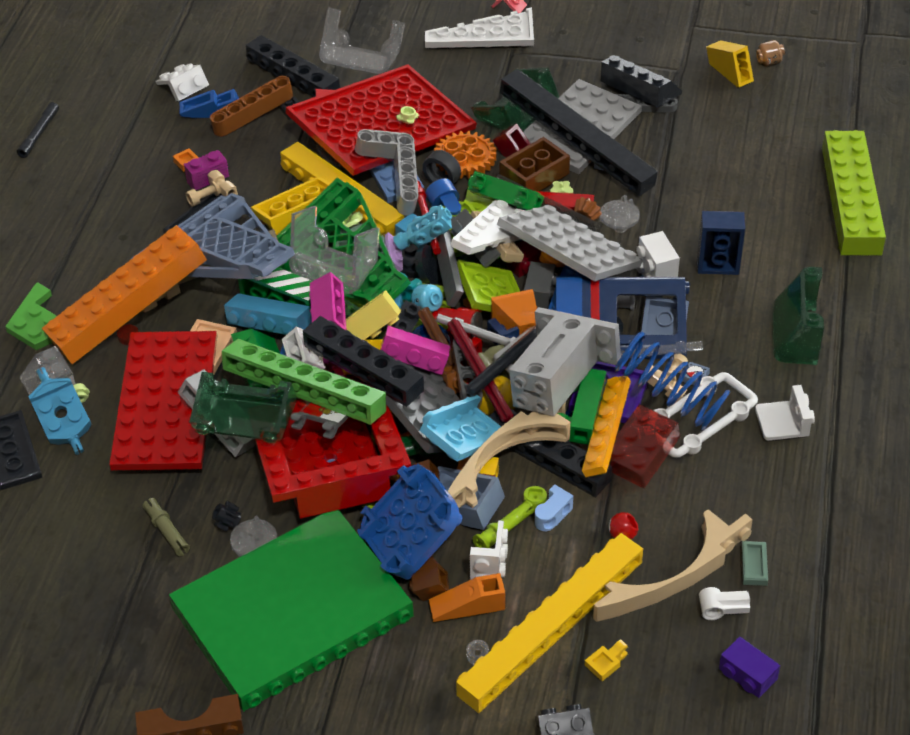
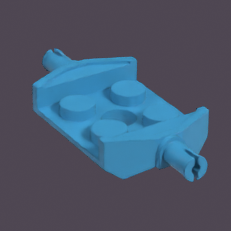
[28,367,92,455]

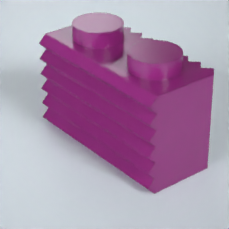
[184,150,229,190]

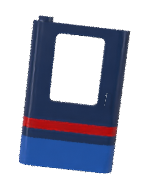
[556,277,689,359]

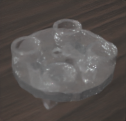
[600,195,640,233]
[230,516,277,557]

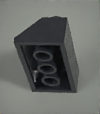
[601,55,682,107]

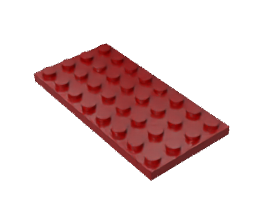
[109,331,217,470]

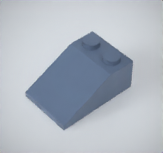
[438,466,505,530]

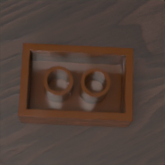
[499,137,570,191]

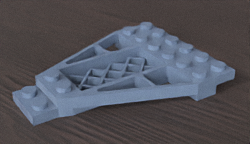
[131,193,295,279]

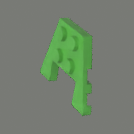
[5,282,57,350]

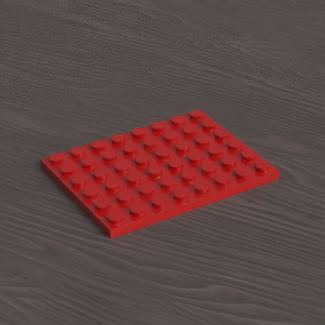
[286,65,477,176]

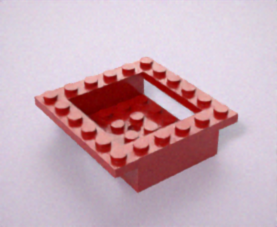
[247,384,412,519]

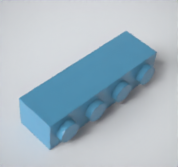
[224,294,312,335]

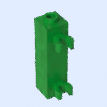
[468,171,545,211]
[557,369,606,444]

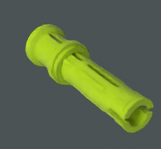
[473,500,535,548]

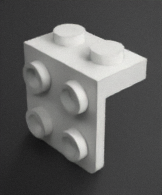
[155,63,209,101]
[755,385,815,440]
[470,521,508,580]

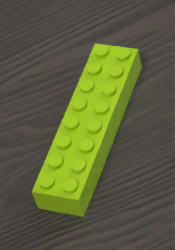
[822,130,886,255]

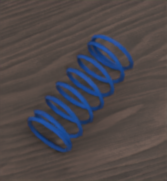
[615,331,730,430]

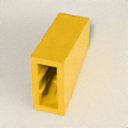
[706,40,754,87]

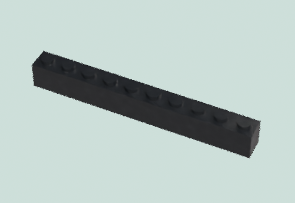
[500,69,658,196]

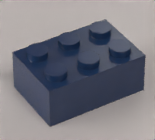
[697,211,745,275]

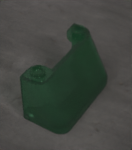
[471,67,559,132]
[773,267,824,365]
[189,372,297,443]

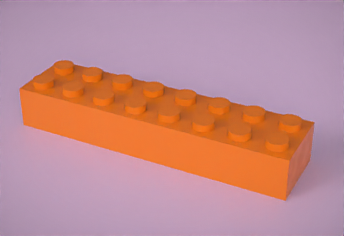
[42,225,207,364]

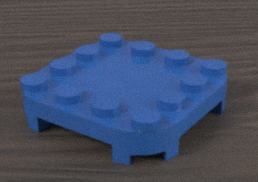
[357,464,462,580]

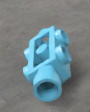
[393,205,452,251]

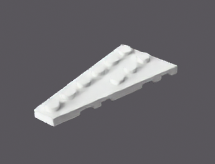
[425,7,534,48]
[450,200,524,255]

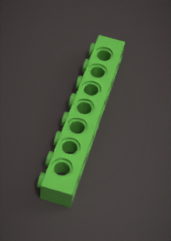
[222,339,386,425]

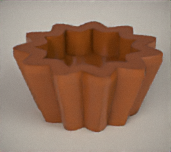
[574,197,602,224]

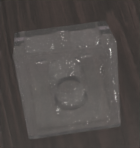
[19,346,75,395]

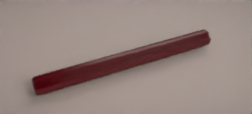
[447,318,514,423]

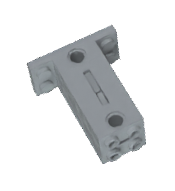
[509,307,621,416]

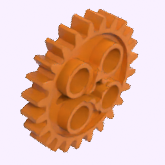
[434,131,496,179]

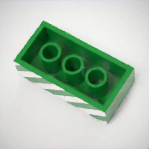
[238,267,312,318]

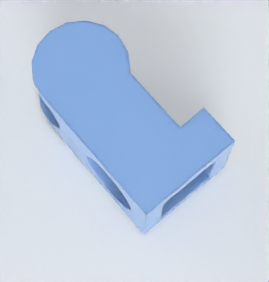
[535,484,573,531]

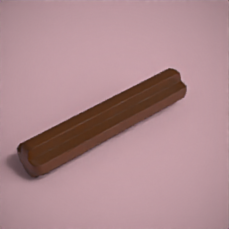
[417,307,454,366]

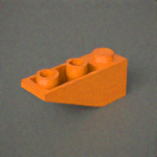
[429,573,505,622]

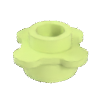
[396,106,419,124]

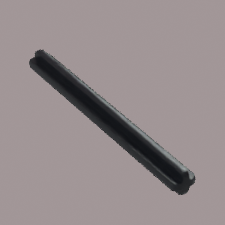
[465,325,537,397]

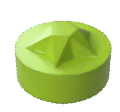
[524,486,547,509]

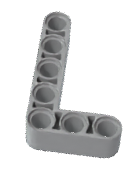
[355,129,418,216]

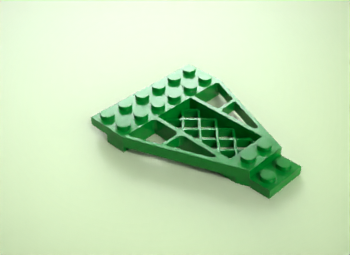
[277,177,411,305]

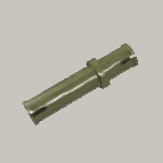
[143,498,190,556]

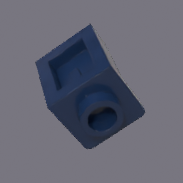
[487,318,519,346]

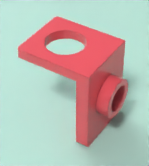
[491,0,527,13]

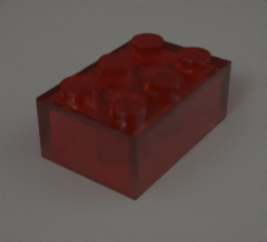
[609,404,680,489]

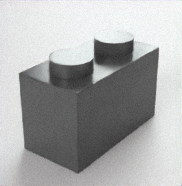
[524,261,559,308]

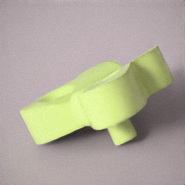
[550,181,573,193]

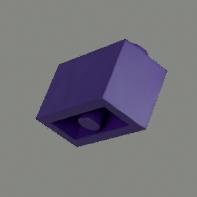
[719,637,780,698]

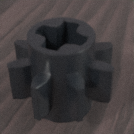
[212,501,241,532]

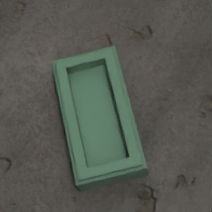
[741,541,768,586]

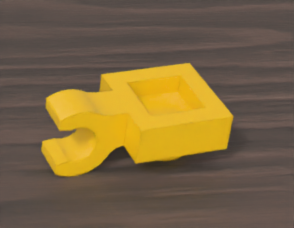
[585,640,628,681]

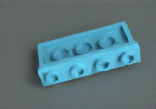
[419,395,501,461]

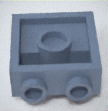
[641,296,689,335]

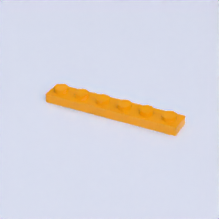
[582,376,631,477]

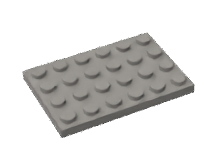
[523,79,642,174]
[497,205,643,281]

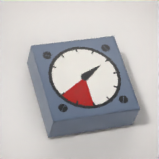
[682,362,710,385]

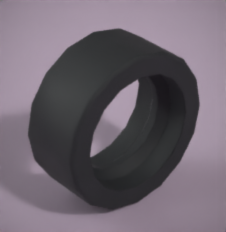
[422,150,461,184]

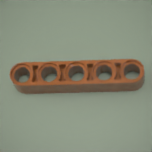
[210,76,293,137]

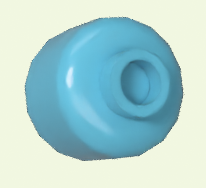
[411,284,443,312]

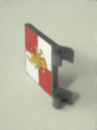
[291,402,349,439]

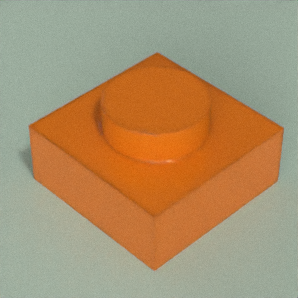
[173,148,199,172]

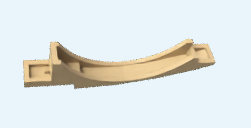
[448,402,570,508]
[593,509,752,622]

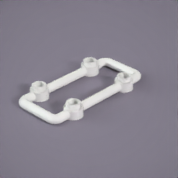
[642,372,758,458]

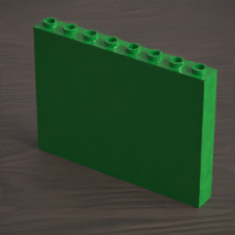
[169,510,414,712]

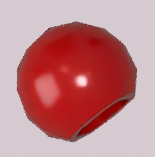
[609,512,639,540]

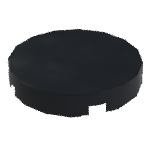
[415,245,442,285]

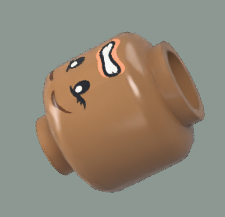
[756,40,785,67]

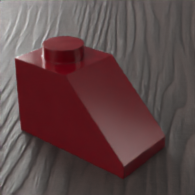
[492,124,531,157]

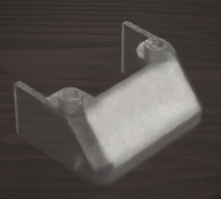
[319,7,405,74]
[289,206,380,294]

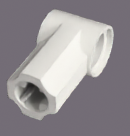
[699,587,750,620]

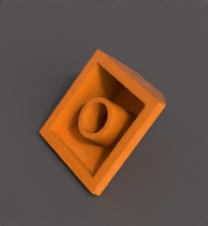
[491,289,537,336]

